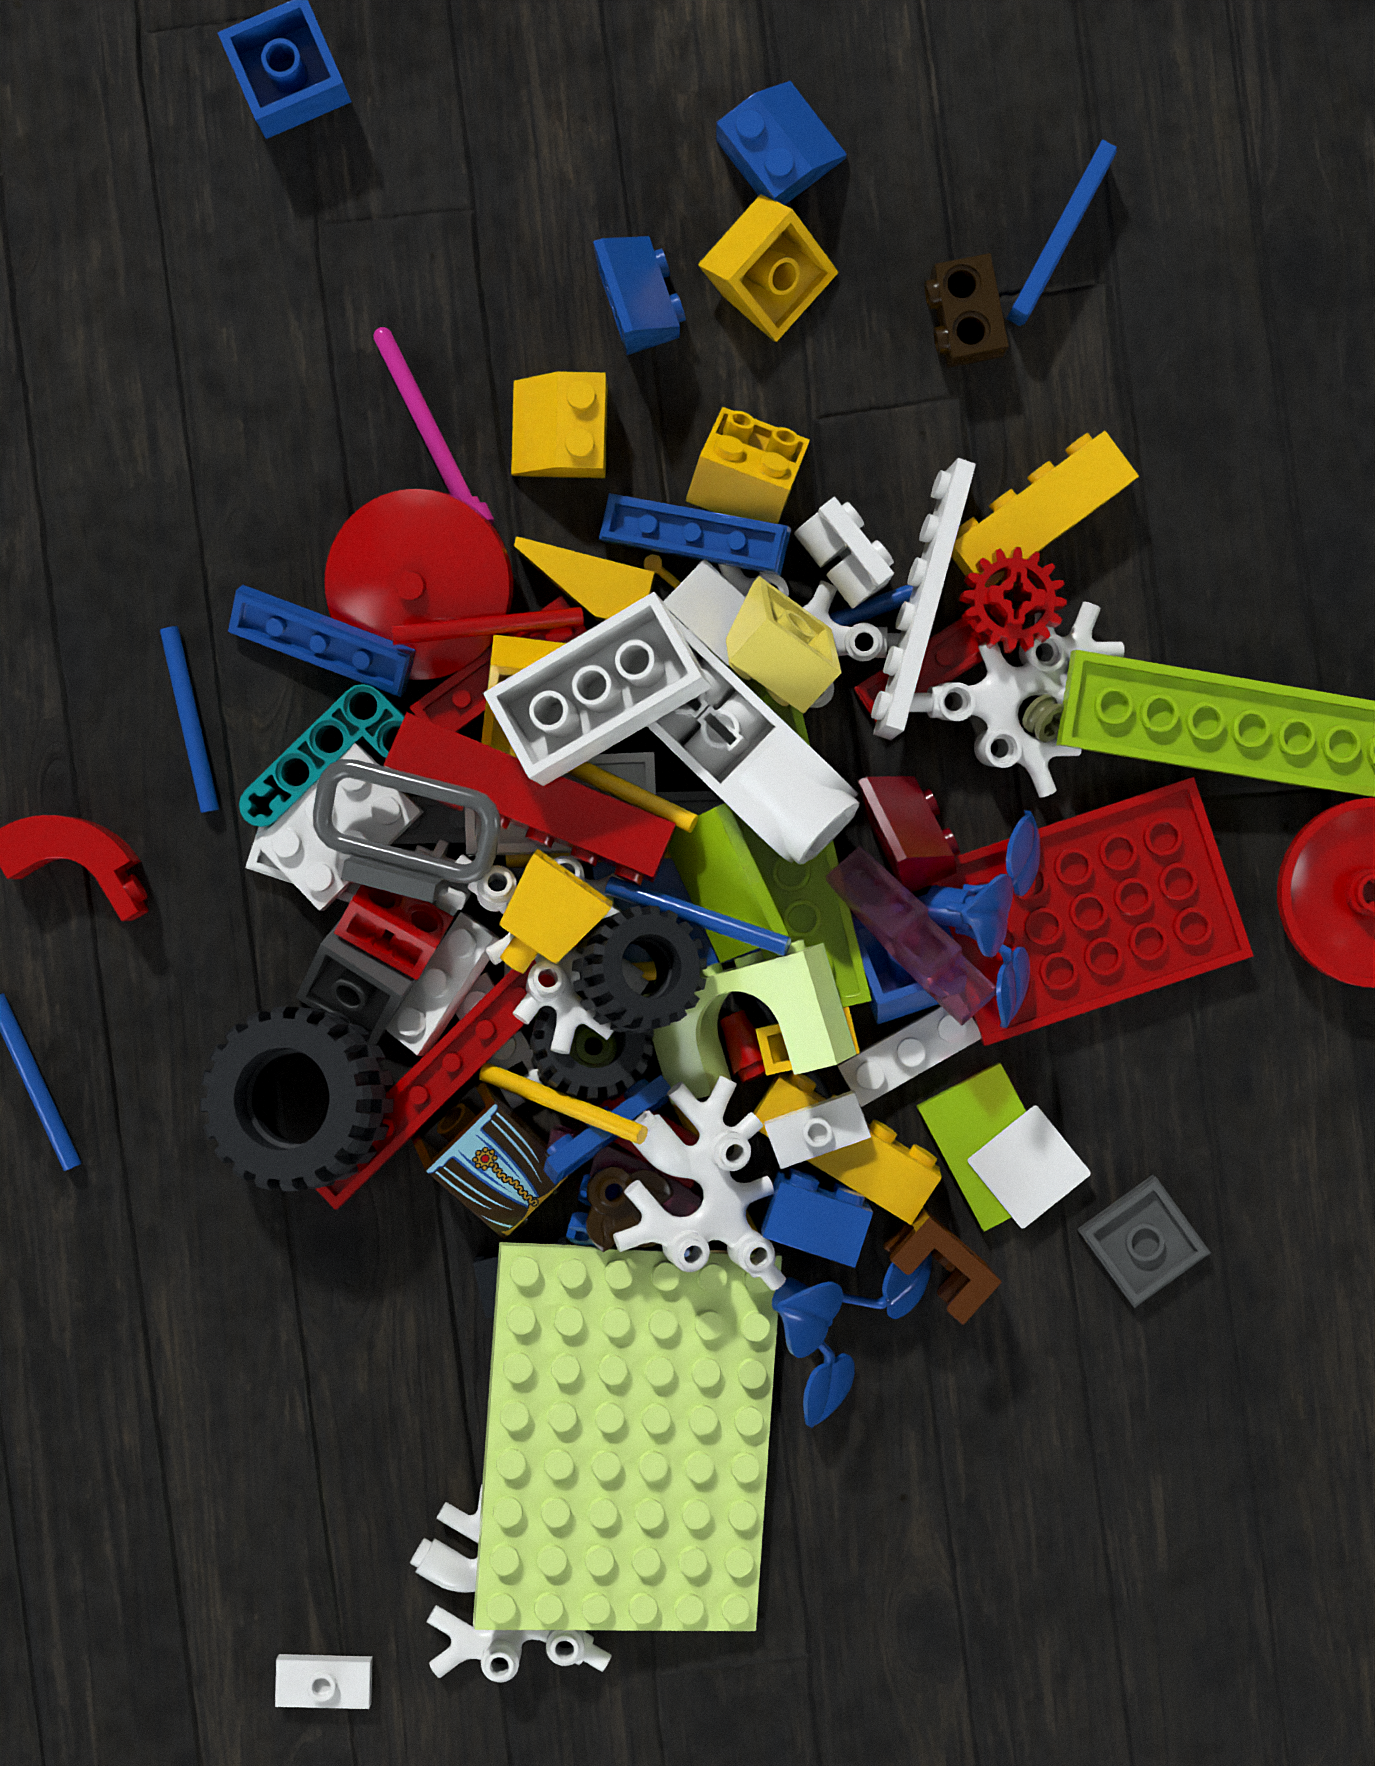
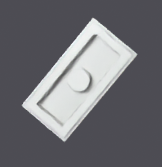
[764,1090,871,1169]
[275,1654,373,1709]

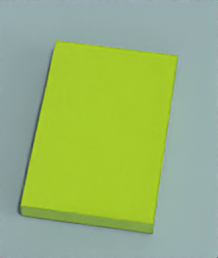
[668,803,788,963]
[916,1062,1026,1232]

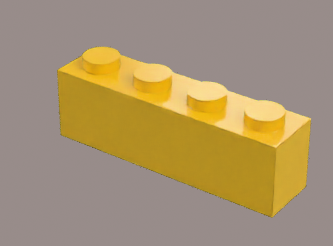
[951,431,1139,587]
[753,1070,942,1225]

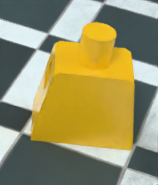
[499,848,613,974]

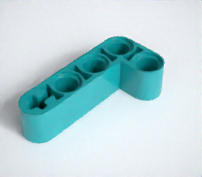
[239,684,405,827]

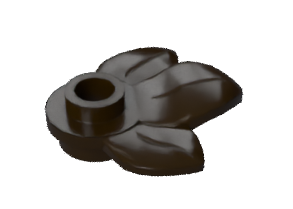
[586,1166,674,1252]

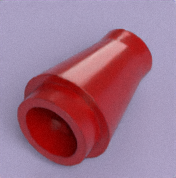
[719,1010,766,1084]

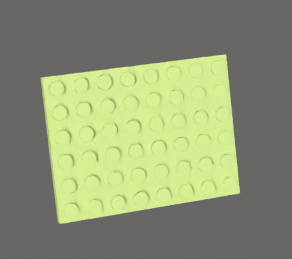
[473,1242,782,1631]

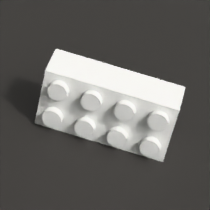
[483,592,712,786]

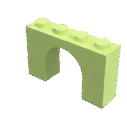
[641,939,857,1105]

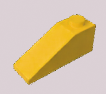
[514,536,655,622]

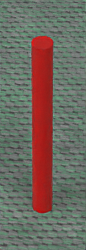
[391,607,584,645]

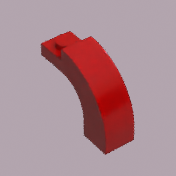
[0,815,149,921]

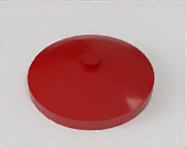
[325,489,513,680]
[1277,798,1375,988]

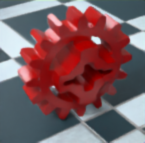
[959,547,1067,654]

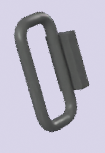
[313,759,501,903]

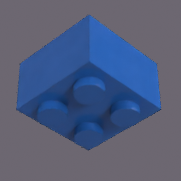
[217,0,352,139]
[760,1166,873,1268]

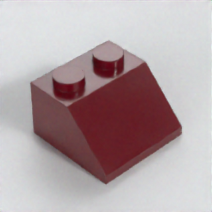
[858,776,960,896]

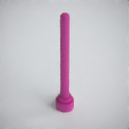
[374,327,494,524]

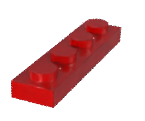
[410,596,587,733]

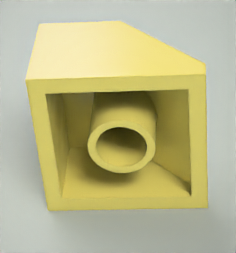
[726,576,842,714]

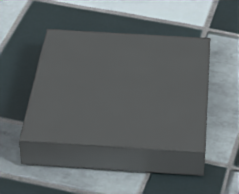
[1077,1175,1211,1308]

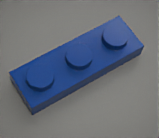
[543,1075,671,1185]

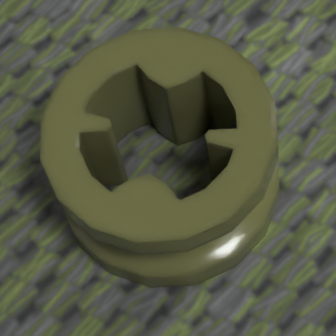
[1022,694,1064,743]

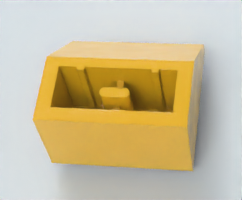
[685,407,810,524]

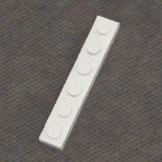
[871,458,976,740]

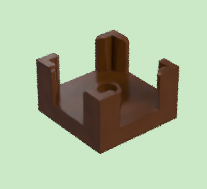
[883,1207,1002,1325]

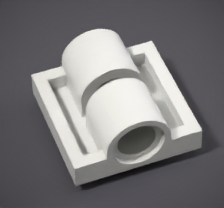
[794,496,894,609]

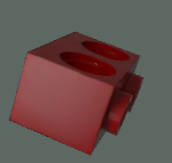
[334,884,454,981]

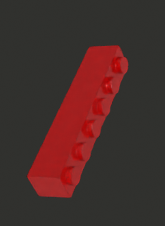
[383,712,676,886]

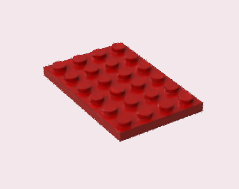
[929,777,1254,1046]

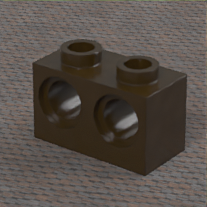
[924,253,1009,368]

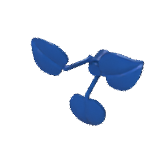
[924,810,1041,1029]
[772,1254,932,1428]

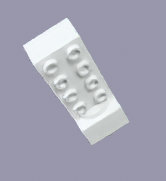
[647,614,859,865]

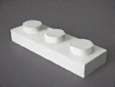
[385,912,501,1057]
[837,997,981,1107]

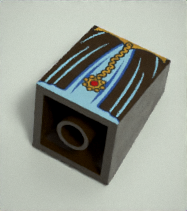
[411,1071,570,1239]

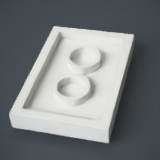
[255,743,424,911]

